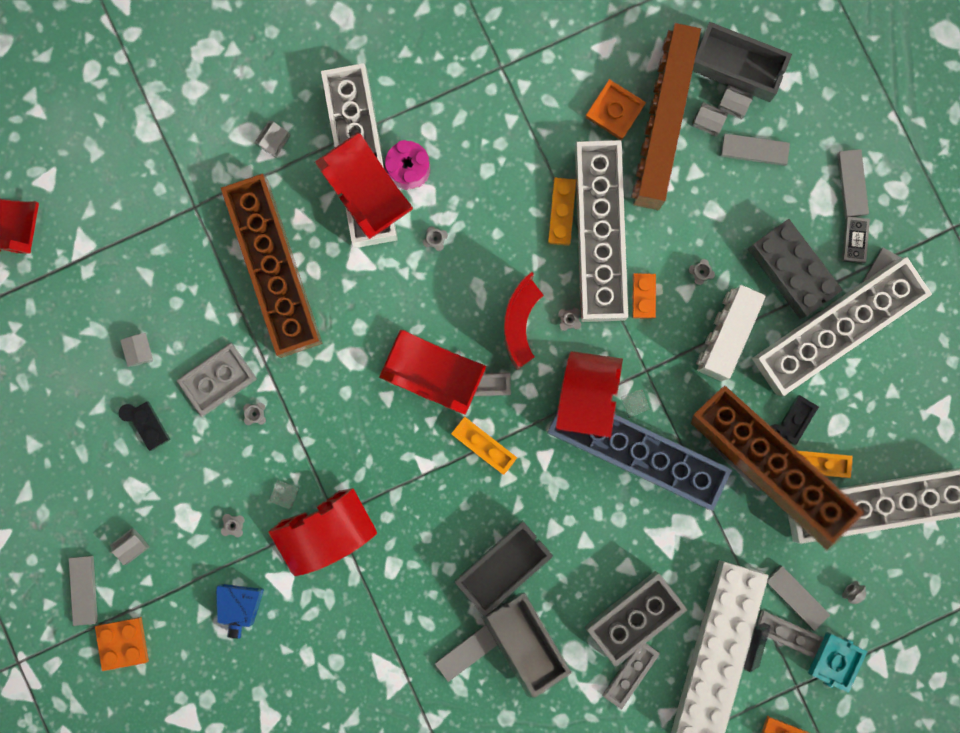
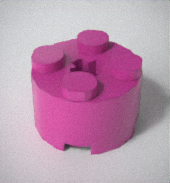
[385,140,430,190]

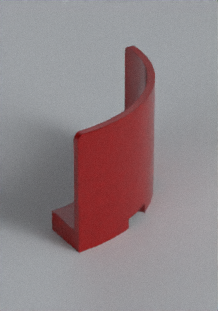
[315,132,413,239]
[0,199,39,254]
[504,272,544,370]
[379,330,486,415]
[556,351,623,437]
[268,488,377,576]

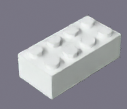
[696,285,766,381]

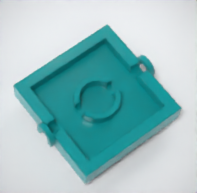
[808,632,868,693]

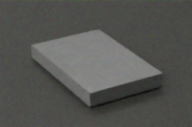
[176,343,257,417]

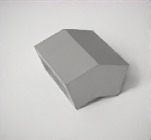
[718,85,753,119]
[692,102,728,137]
[254,121,291,158]
[120,333,153,367]
[110,528,150,565]

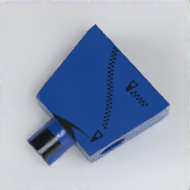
[216,584,264,639]

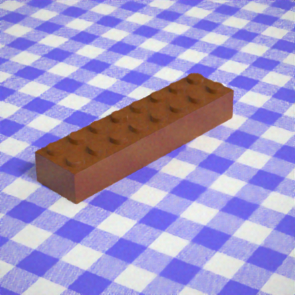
[631,23,701,210]
[221,173,323,358]
[691,385,865,551]

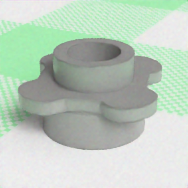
[423,226,448,251]
[689,259,715,285]
[558,308,581,331]
[243,403,266,426]
[221,514,245,538]
[842,581,866,604]

